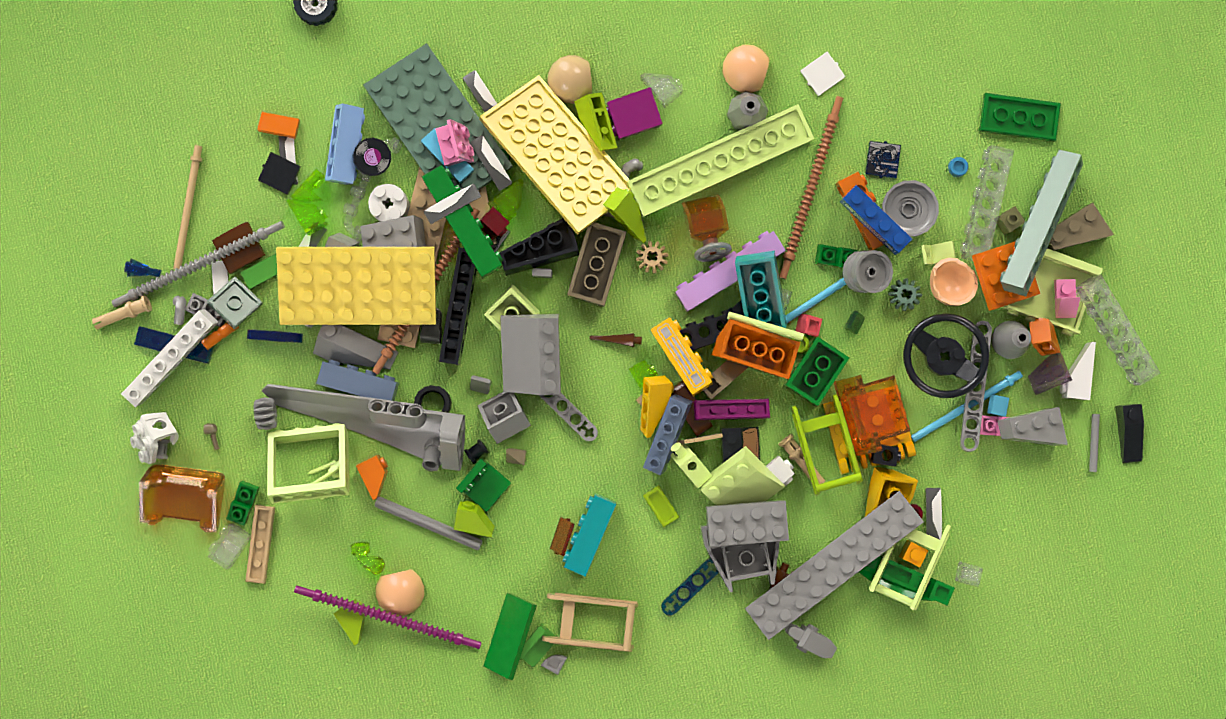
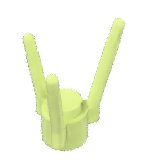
[309,460,340,500]

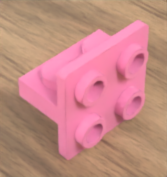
[435,119,474,167]

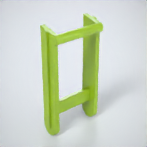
[791,394,863,496]

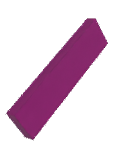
[693,399,770,420]

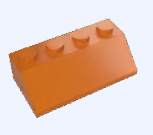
[712,319,800,379]

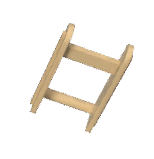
[542,593,638,652]

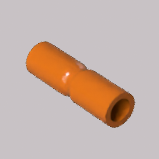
[201,322,239,350]

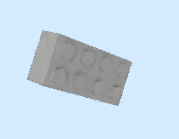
[706,500,789,547]

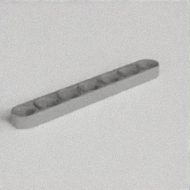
[960,321,992,452]

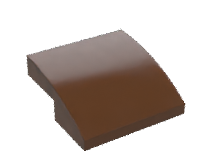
[212,222,265,274]

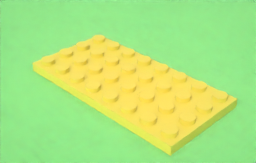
[479,75,629,235]
[276,247,436,325]

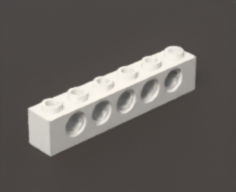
[121,309,218,407]

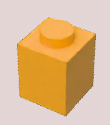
[899,540,929,567]

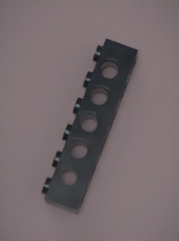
[439,247,477,365]

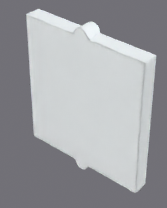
[800,52,846,96]

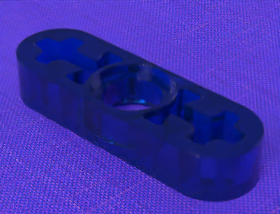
[247,329,303,343]

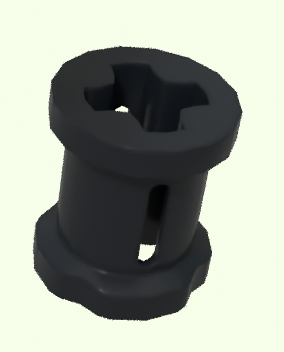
[464,439,490,464]

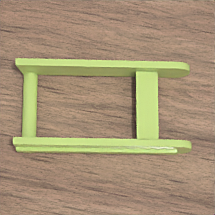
[869,525,951,610]

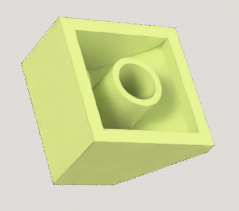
[484,284,540,331]

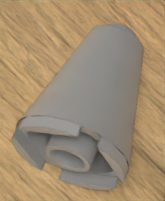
[991,321,1031,359]

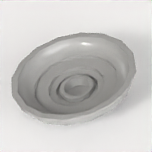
[882,180,939,236]

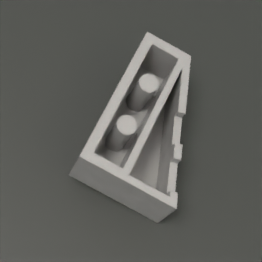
[997,407,1068,446]

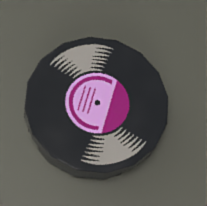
[352,138,392,176]

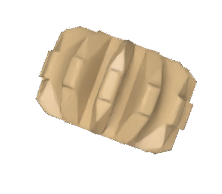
[636,241,668,273]

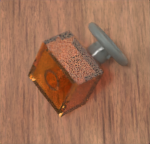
[682,194,732,262]

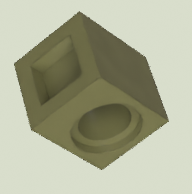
[994,206,1025,235]

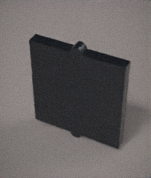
[258,152,301,195]

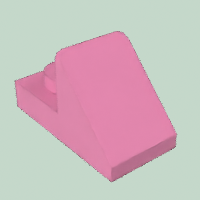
[1054,279,1080,318]

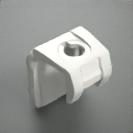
[130,412,179,464]

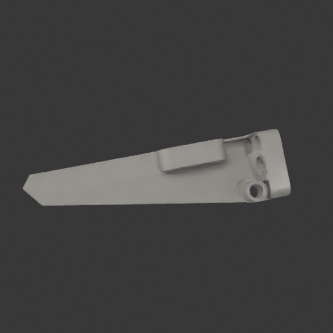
[262,384,465,471]

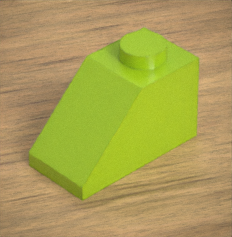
[454,501,495,537]
[333,598,366,646]

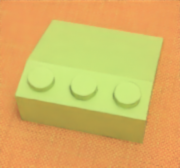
[701,446,785,505]

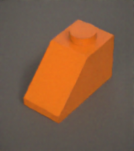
[1029,318,1061,356]
[356,455,388,500]

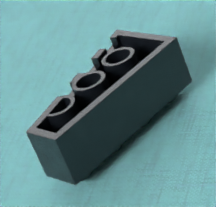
[499,217,579,276]

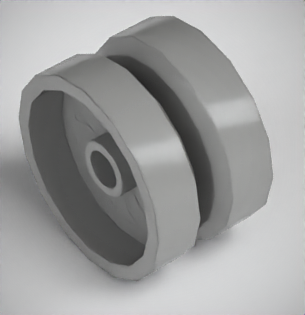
[842,250,893,293]

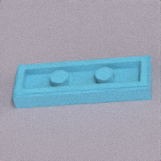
[421,128,474,183]

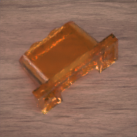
[834,375,910,456]

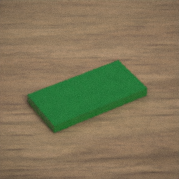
[979,93,1061,142]
[483,593,537,680]

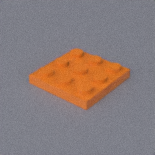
[971,241,1040,311]

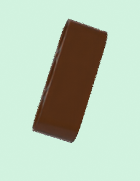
[671,380,713,437]

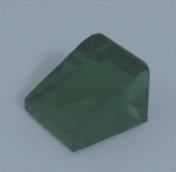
[845,311,865,334]

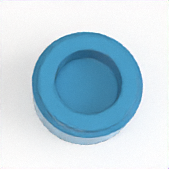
[948,157,968,177]

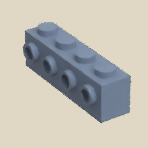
[316,359,399,401]

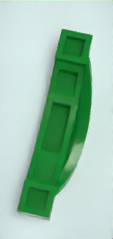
[858,556,955,606]

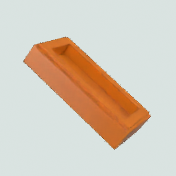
[257,112,300,139]

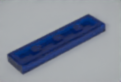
[134,326,214,364]

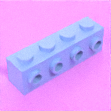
[325,103,365,185]

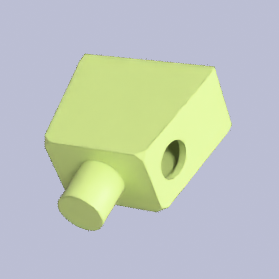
[671,442,712,488]

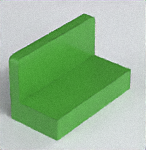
[520,623,557,667]

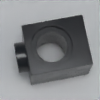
[870,444,901,466]

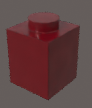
[480,207,510,240]

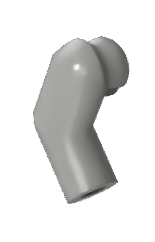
[621,159,643,179]
[173,296,187,325]

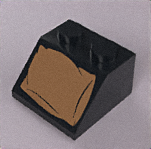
[720,427,760,464]

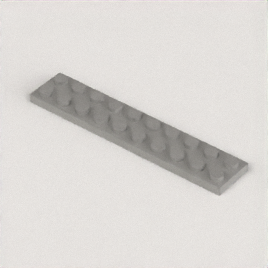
[745,491,924,640]

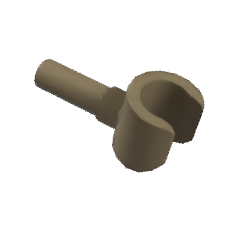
[204,423,219,450]

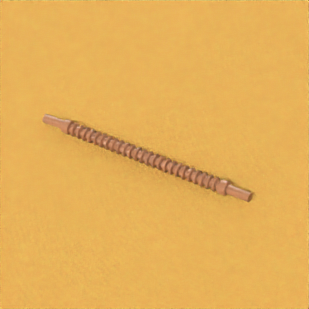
[779,96,844,279]
[372,207,480,374]

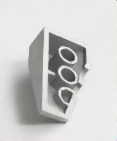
[313,325,399,369]

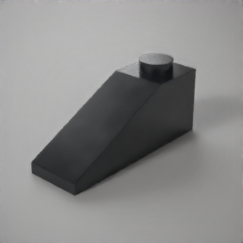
[1115,404,1144,463]

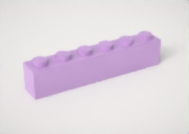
[675,231,786,312]

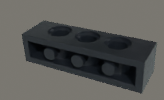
[679,308,739,351]

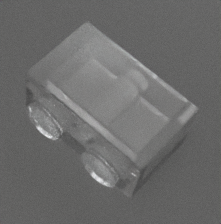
[207,523,251,570]

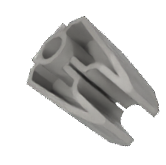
[785,623,837,658]

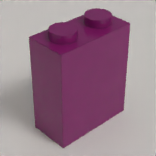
[606,87,663,140]

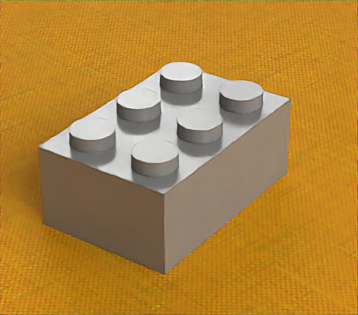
[361,215,426,247]

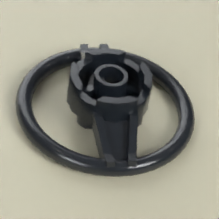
[903,314,989,398]

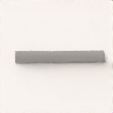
[1089,414,1100,472]

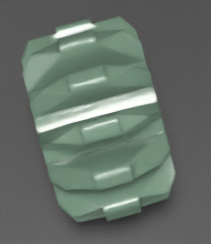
[888,278,922,311]

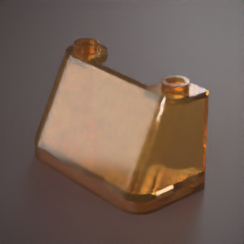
[139,465,225,532]

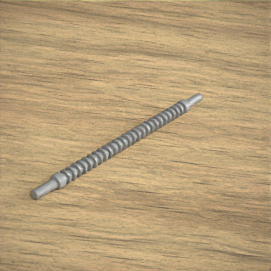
[112,221,285,307]

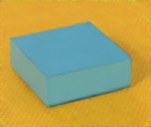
[987,394,1009,417]

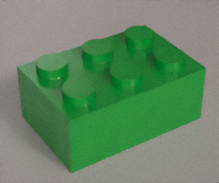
[784,336,850,406]

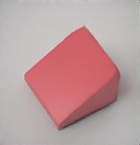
[795,314,822,337]

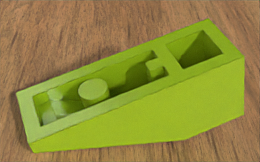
[574,92,617,151]
[603,187,646,243]

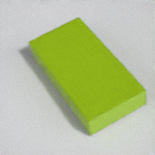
[643,485,679,528]

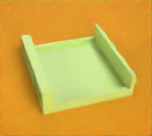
[1002,248,1103,336]

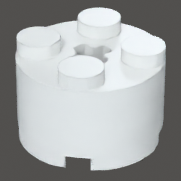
[368,184,410,222]

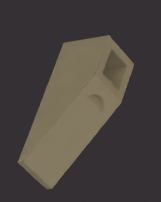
[703,360,748,400]

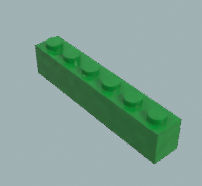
[422,165,503,279]

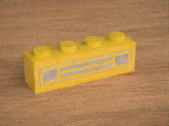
[650,317,714,397]

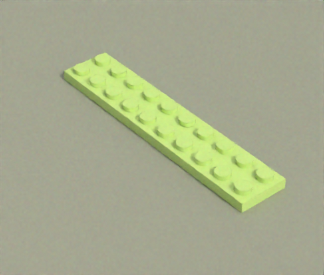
[626,104,814,218]

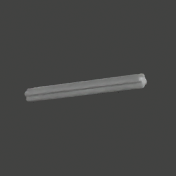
[374,496,482,550]

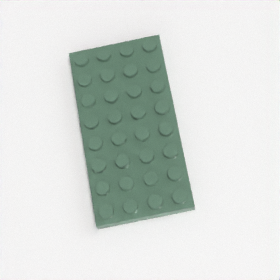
[363,43,513,190]

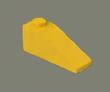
[640,375,674,438]

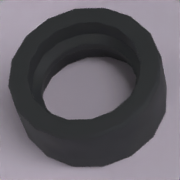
[414,385,452,413]

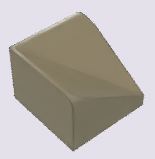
[506,448,527,465]

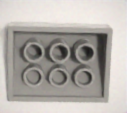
[501,314,561,395]

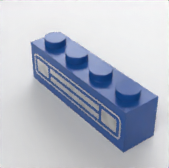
[840,185,912,255]

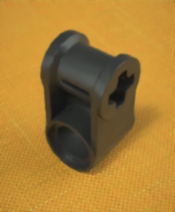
[420,308,442,344]

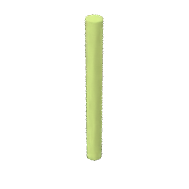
[727,312,804,341]

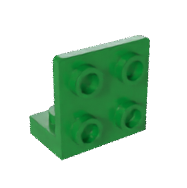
[456,458,511,511]

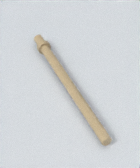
[173,145,202,269]

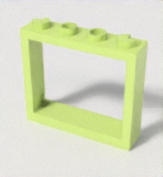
[267,423,349,504]

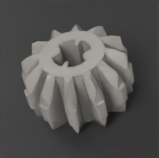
[253,397,278,430]

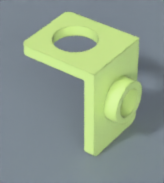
[922,241,956,265]

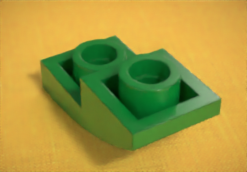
[815,244,858,268]
[226,481,260,526]

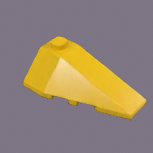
[865,467,918,516]

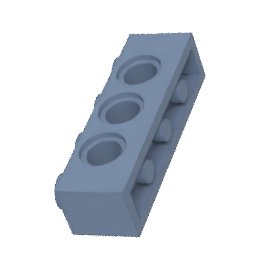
[643,394,693,475]

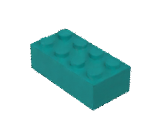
[735,250,787,333]
[562,493,616,577]

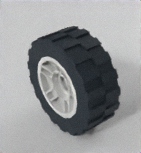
[293,0,338,26]

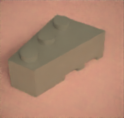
[1047,203,1114,251]

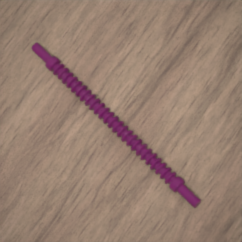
[294,585,481,649]

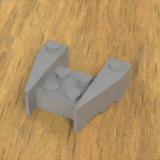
[700,524,780,592]

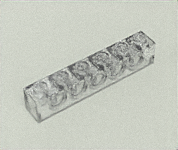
[960,145,1014,261]
[1076,274,1160,385]

